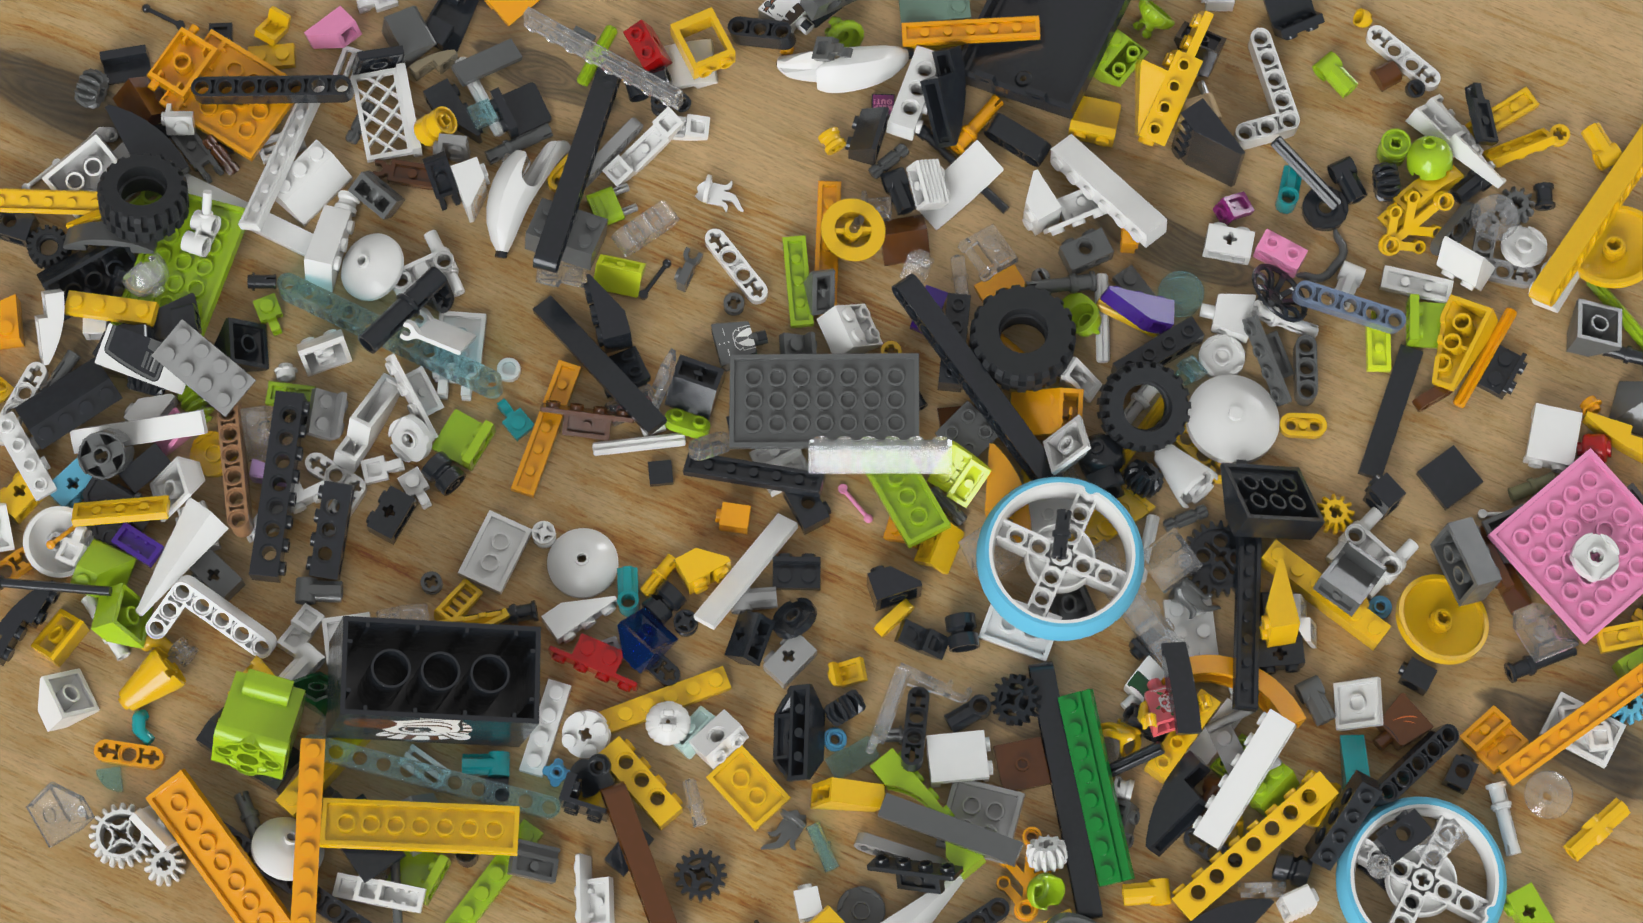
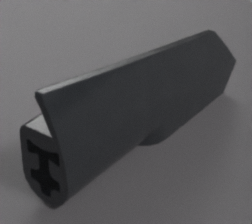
[425,0,479,52]
[92,293,202,357]

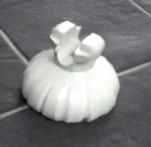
[645,701,691,746]

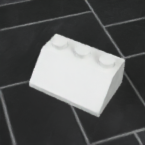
[275,139,353,227]

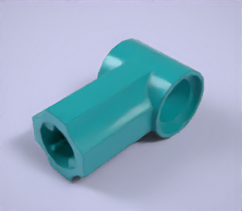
[1275,165,1302,214]
[617,566,640,617]
[462,751,510,777]

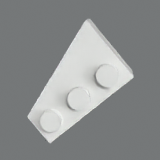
[304,205,355,293]

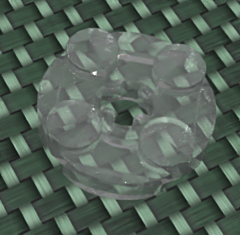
[1471,194,1519,241]
[1237,881,1287,898]

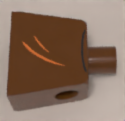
[1372,692,1434,751]

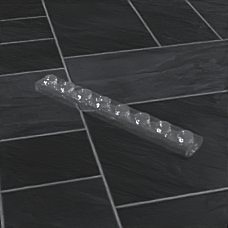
[523,7,683,110]

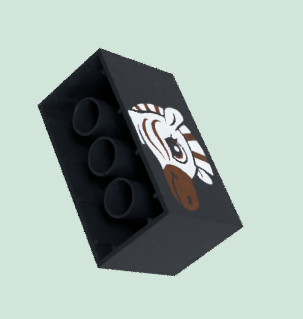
[326,616,541,747]

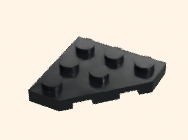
[82,477,151,552]

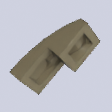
[409,50,459,81]

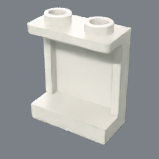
[1523,403,1583,474]
[926,730,993,788]

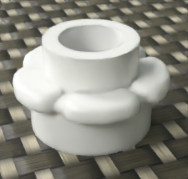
[274,363,298,382]

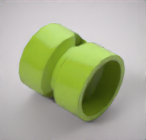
[1376,129,1411,167]

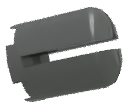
[77,428,135,480]

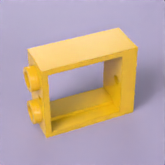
[670,7,736,79]

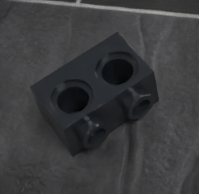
[1363,472,1406,520]

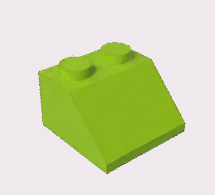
[91,583,153,648]

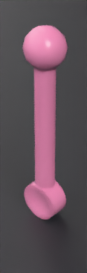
[838,484,873,523]

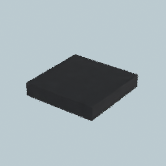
[352,45,404,75]
[1416,445,1484,511]

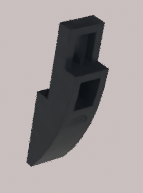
[0,580,60,666]

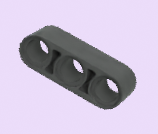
[1293,335,1318,406]

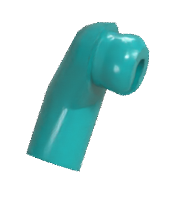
[132,709,155,746]

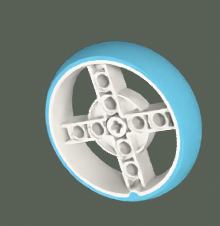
[976,477,1144,641]
[1336,797,1507,923]

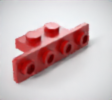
[548,633,639,692]

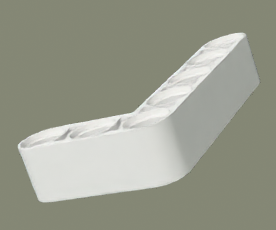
[1234,28,1300,150]
[145,575,277,658]

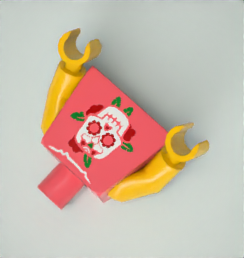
[1137,678,1213,737]

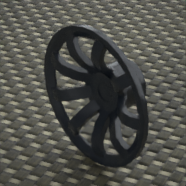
[1252,264,1308,323]

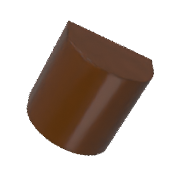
[1370,60,1402,92]

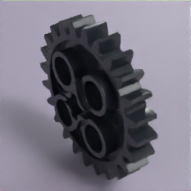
[1180,520,1236,598]

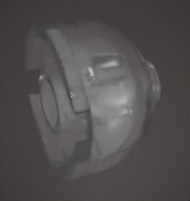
[121,253,169,298]

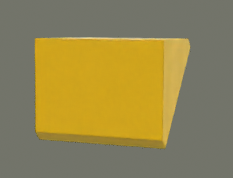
[30,608,90,668]

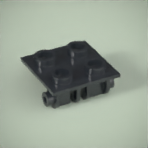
[604,346,651,399]

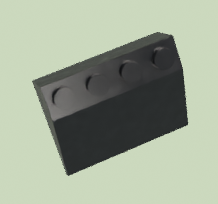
[1171,98,1245,187]
[1220,462,1325,540]

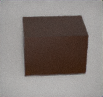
[113,76,166,126]
[881,214,930,266]

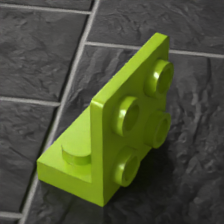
[1406,294,1446,349]
[432,409,496,471]
[386,851,452,906]

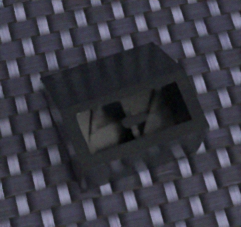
[665,354,725,420]

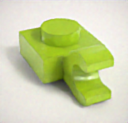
[253,293,283,336]

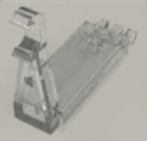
[865,662,972,754]

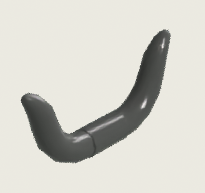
[1296,228,1348,283]

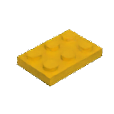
[706,745,791,831]

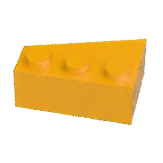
[0,294,25,350]

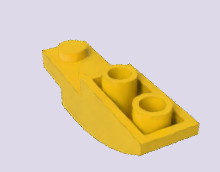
[1377,165,1464,231]

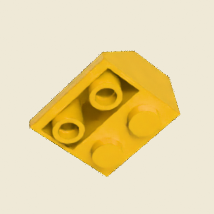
[675,548,731,595]

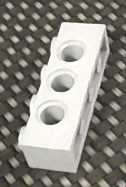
[886,45,937,141]

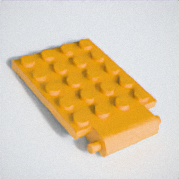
[147,24,301,162]

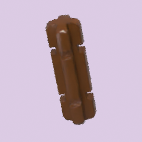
[202,134,240,176]

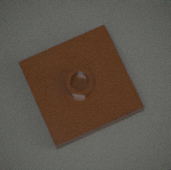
[993,736,1051,791]

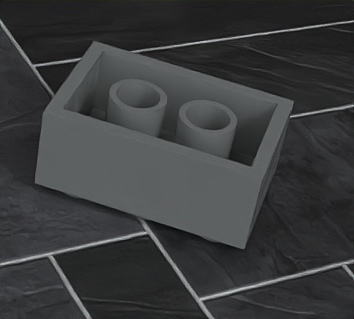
[525,198,608,271]
[1430,517,1502,607]

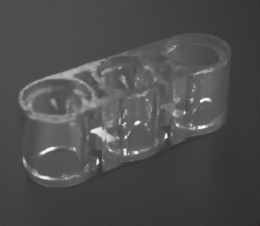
[611,200,680,257]

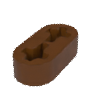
[1412,386,1456,412]

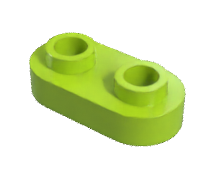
[664,408,711,439]

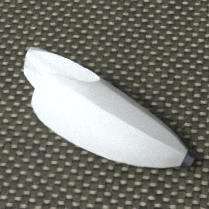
[776,45,914,93]
[486,140,571,259]

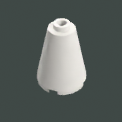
[1154,444,1218,508]

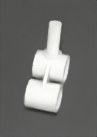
[181,190,221,257]

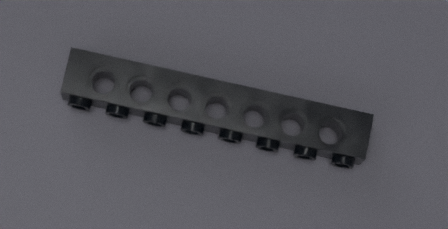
[249,391,310,583]

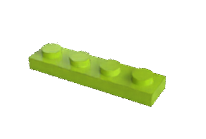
[782,235,814,328]

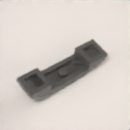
[63,222,158,254]

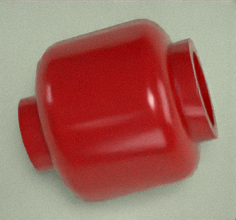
[1577,433,1612,463]

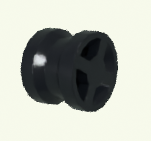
[674,609,698,637]

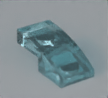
[825,736,881,778]

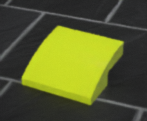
[927,440,992,508]

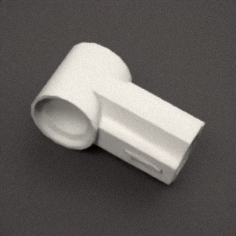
[1329,260,1366,310]
[278,642,326,680]

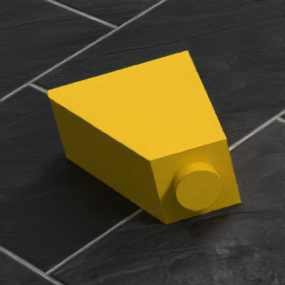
[810,777,886,812]

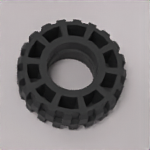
[969,285,1076,393]

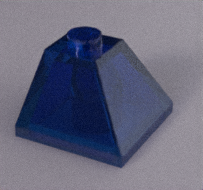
[617,607,678,674]

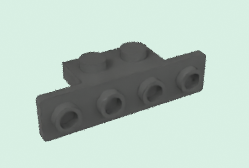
[1242,314,1294,406]

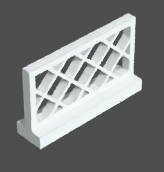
[351,63,423,163]

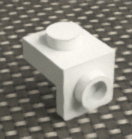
[161,103,196,135]

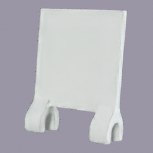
[400,307,477,355]

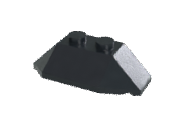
[773,684,825,782]

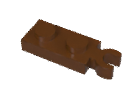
[373,159,433,190]

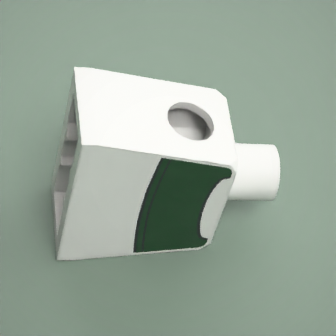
[1120,655,1164,710]

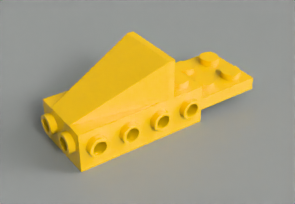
[1134,10,1214,147]

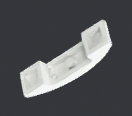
[602,106,684,187]

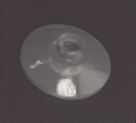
[1524,771,1573,819]

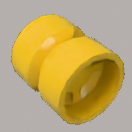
[414,106,458,146]

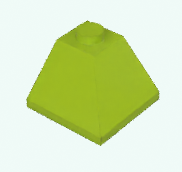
[70,539,137,598]

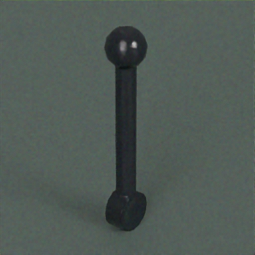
[142,4,185,30]
[639,259,671,300]

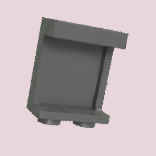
[1313,541,1387,617]

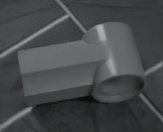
[295,577,343,605]
[1294,675,1336,727]

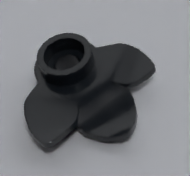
[570,754,614,798]

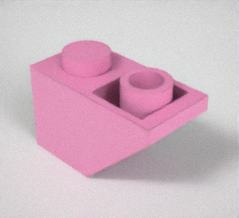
[304,6,362,49]

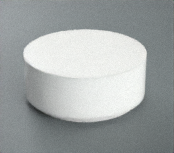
[497,358,521,382]

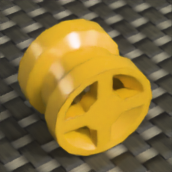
[818,127,846,155]

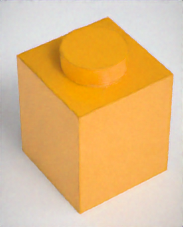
[715,502,751,535]

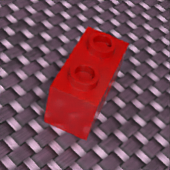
[623,19,673,72]

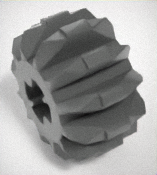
[74,68,109,109]
[1495,186,1536,226]

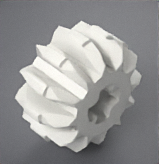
[1026,834,1068,873]
[144,847,187,887]

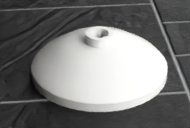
[341,233,404,301]
[23,506,94,578]
[547,528,619,598]
[251,817,325,881]

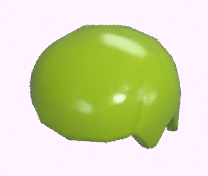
[1027,873,1065,910]

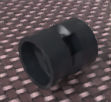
[421,451,466,496]
[642,580,687,625]
[945,612,980,653]
[1271,848,1313,887]

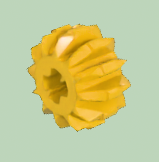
[1317,494,1355,535]

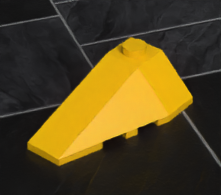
[1432,294,1498,392]

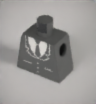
[711,321,768,372]

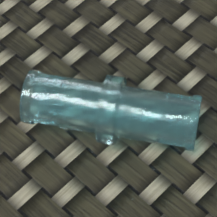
[806,822,839,873]

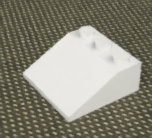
[42,132,135,221]

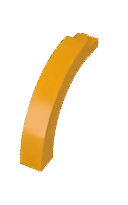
[1161,655,1307,729]

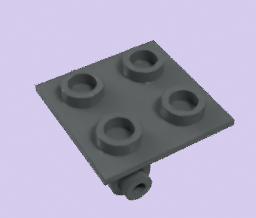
[935,400,998,457]

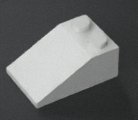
[297,329,352,377]

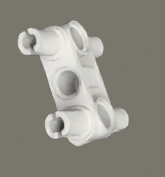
[393,230,465,297]
[1325,507,1419,599]

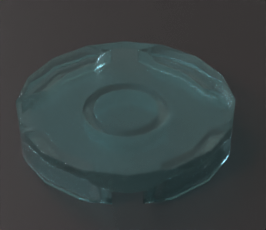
[1158,271,1204,317]

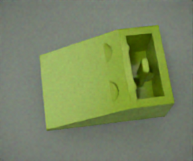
[1210,733,1300,818]

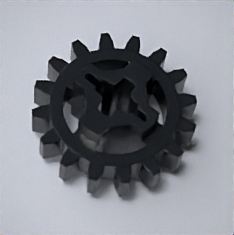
[991,674,1042,726]
[674,848,727,903]

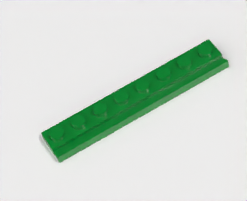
[1058,689,1135,887]

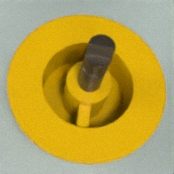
[821,198,885,261]

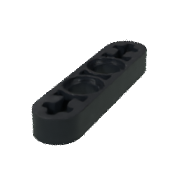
[901,686,930,772]

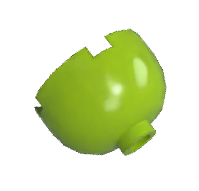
[1407,136,1453,180]

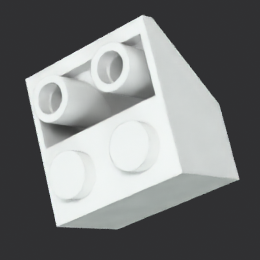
[817,304,883,354]

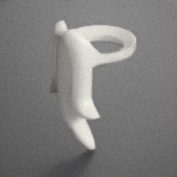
[695,174,744,212]

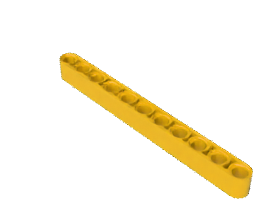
[1529,124,1643,307]

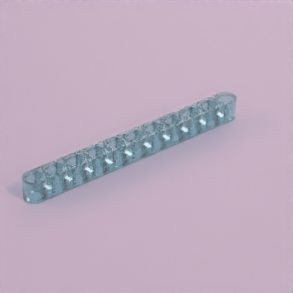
[277,273,504,399]
[305,734,560,820]

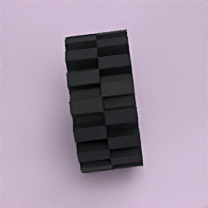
[26,225,72,269]

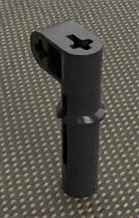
[358,266,454,354]

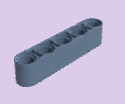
[1292,280,1406,334]

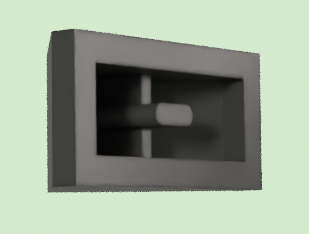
[803,269,835,316]

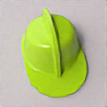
[1062,293,1102,337]

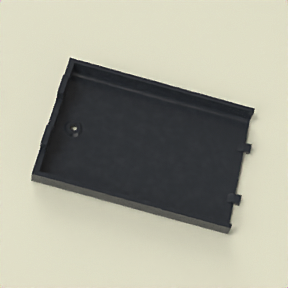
[962,0,1131,119]

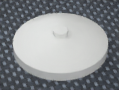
[1185,375,1280,464]

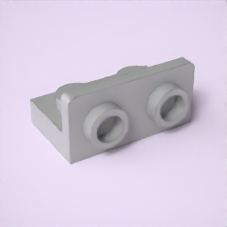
[433,133,471,162]
[306,388,348,441]

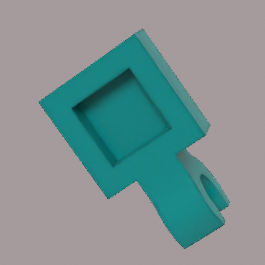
[497,398,535,441]

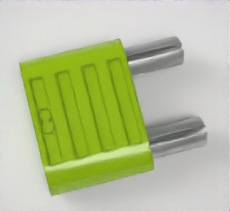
[585,183,638,226]

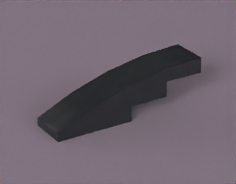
[1161,642,1202,735]

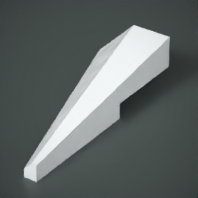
[1405,94,1507,188]
[135,497,229,616]
[881,876,966,923]

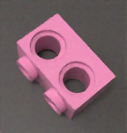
[1253,229,1308,278]

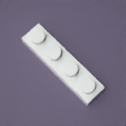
[519,679,572,778]

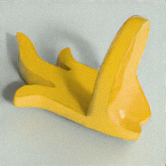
[1101,718,1141,757]

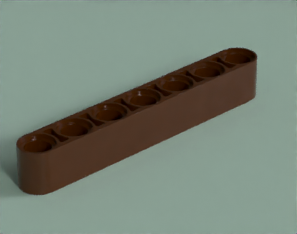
[600,781,677,923]

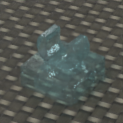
[467,98,498,130]
[1175,355,1208,386]

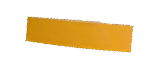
[985,443,1032,542]

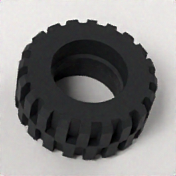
[97,153,190,243]
[1097,361,1191,452]

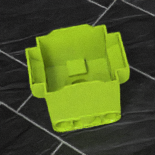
[211,668,306,780]

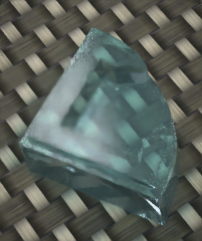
[96,766,123,792]

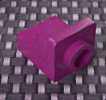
[1213,191,1255,226]

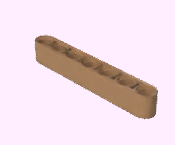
[216,399,254,538]

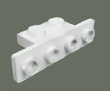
[1043,189,1105,236]
[385,353,444,439]
[0,412,57,501]
[574,853,615,923]

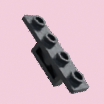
[867,854,964,894]

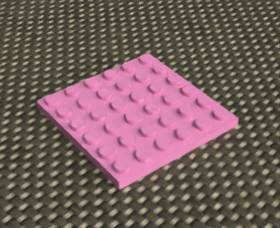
[1487,448,1643,644]

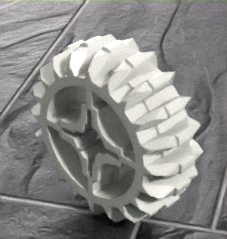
[89,803,154,869]

